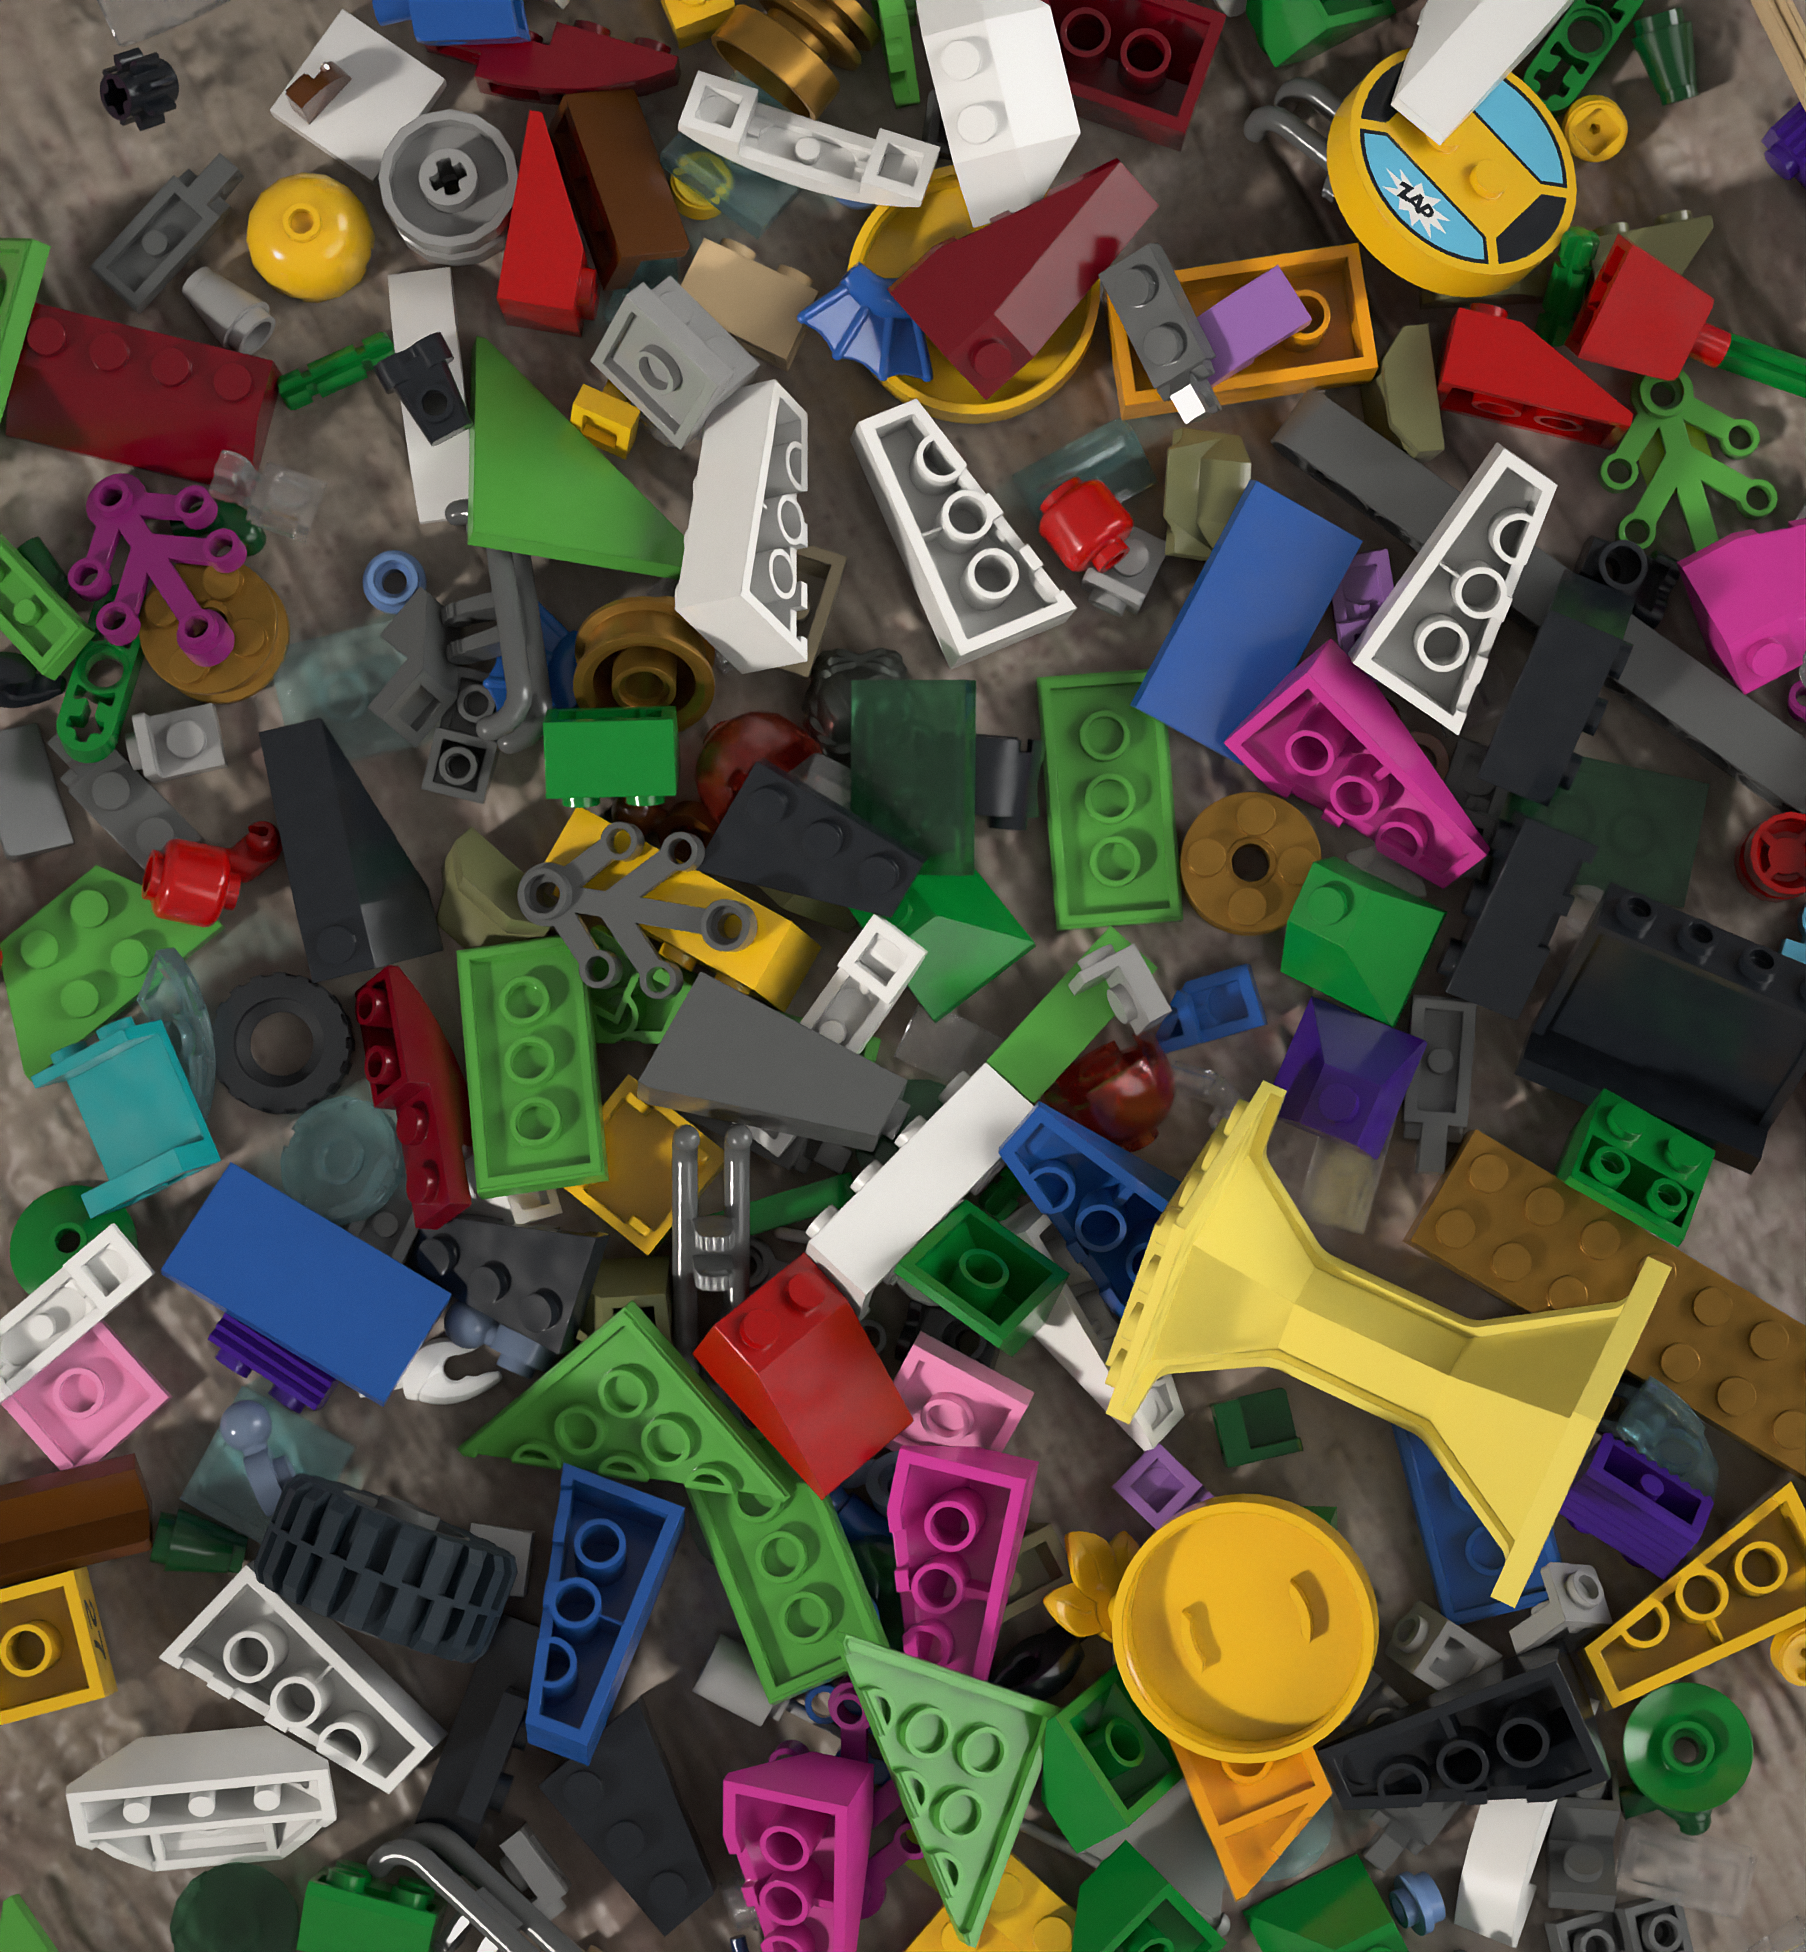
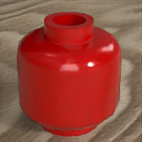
[1039,476,1134,573]
[142,839,241,927]

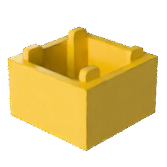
[563,1074,724,1256]

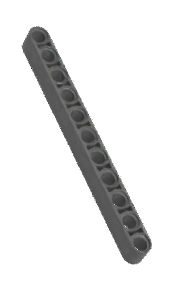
[1270,389,1806,814]

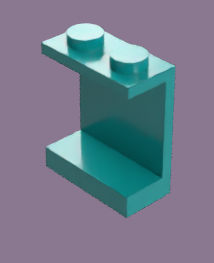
[31,1016,222,1219]

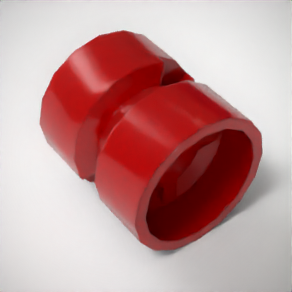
[1734,812,1806,903]

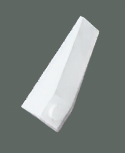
[1391,0,1575,146]
[999,1201,1185,1451]

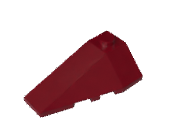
[887,158,1159,400]

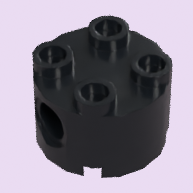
[912,730,1045,830]

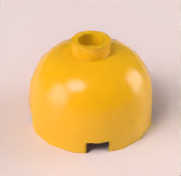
[246,172,375,303]

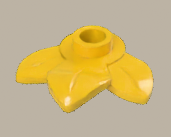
[1043,1531,1140,1643]

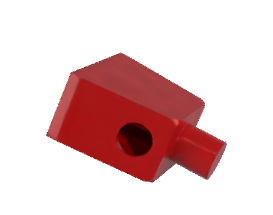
[1564,234,1731,381]

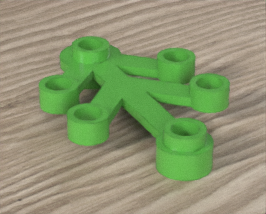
[1597,370,1778,553]

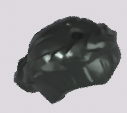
[802,648,918,771]

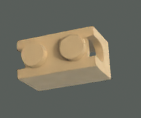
[681,238,819,372]

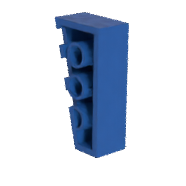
[525,1463,685,1766]

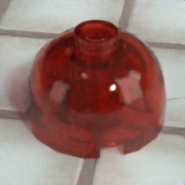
[694,710,823,825]
[1044,1032,1176,1152]

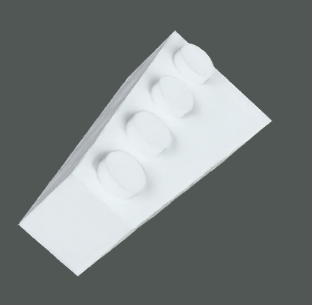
[675,379,808,674]
[850,398,1077,670]
[1348,442,1558,736]
[805,1062,1034,1321]
[159,1560,448,1794]

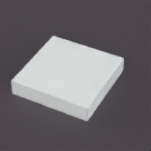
[270,9,448,187]

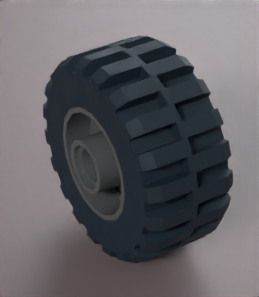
[254,1473,518,1663]

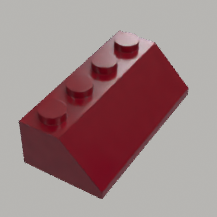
[1041,0,1227,152]
[5,303,282,497]

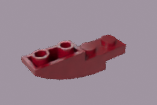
[424,20,681,105]
[355,965,474,1230]

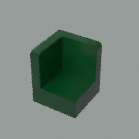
[1209,1388,1303,1468]

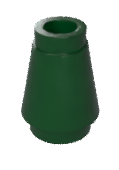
[1631,7,1699,106]
[149,1508,248,1574]

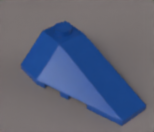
[998,1101,1181,1319]

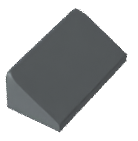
[0,723,75,863]

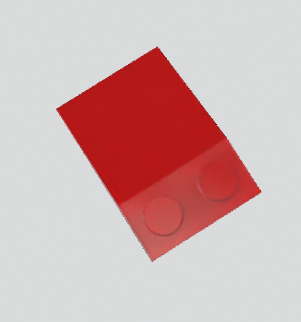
[496,110,601,338]
[1435,303,1633,450]
[692,1252,914,1500]

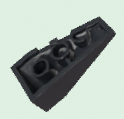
[259,718,444,983]
[1317,1638,1611,1810]

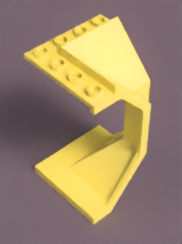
[1105,1080,1672,1608]

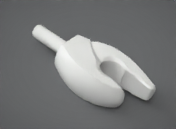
[358,1337,503,1405]

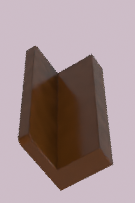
[547,89,690,291]
[0,1453,153,1587]

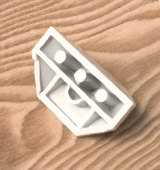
[916,0,1081,228]
[66,1725,337,1872]

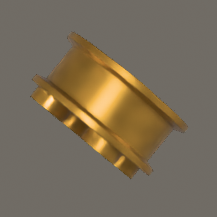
[139,556,290,704]
[573,596,715,733]
[1179,792,1322,936]

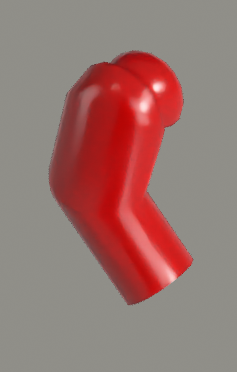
[212,821,283,883]

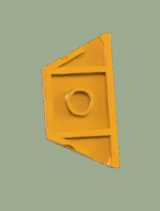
[1166,1736,1333,1902]

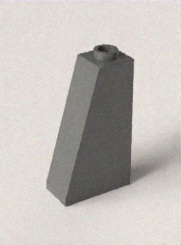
[637,971,911,1152]

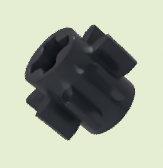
[100,47,179,131]

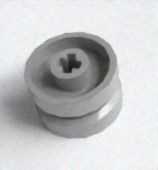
[378,109,519,267]

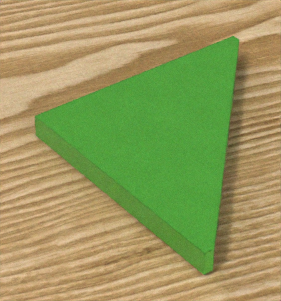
[467,336,685,580]
[457,1300,797,1502]
[834,1630,1061,1948]

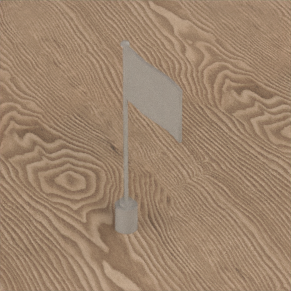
[691,1634,1230,1937]

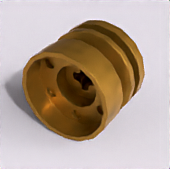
[711,0,881,121]

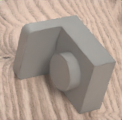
[1080,526,1166,617]
[125,703,228,784]
[1068,943,1172,1036]
[1509,1562,1613,1655]
[1385,1600,1502,1691]
[499,1822,572,1921]

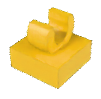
[570,379,641,460]

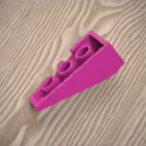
[1676,518,1806,695]
[1224,638,1490,889]
[887,1445,1039,1681]
[723,1751,874,1952]

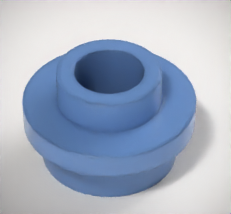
[363,550,427,614]
[1389,1871,1445,1936]

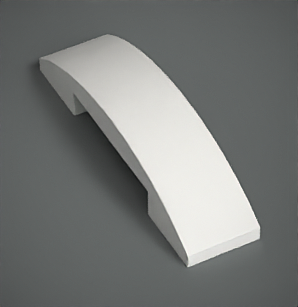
[678,70,940,207]
[388,267,470,524]
[732,914,928,1157]
[0,1223,156,1405]
[1454,1697,1600,1948]

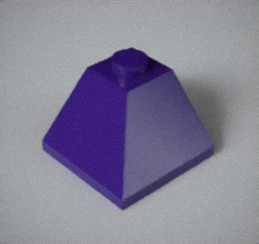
[1273,996,1428,1160]

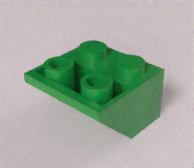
[543,706,681,808]
[1553,1088,1716,1247]
[296,1859,448,1952]

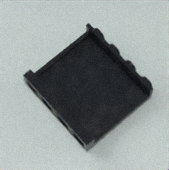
[1514,882,1806,1175]

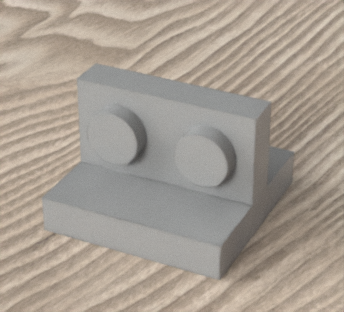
[590,276,760,450]

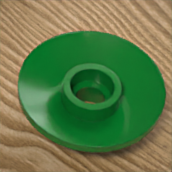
[10,1185,139,1295]
[1622,1682,1754,1813]

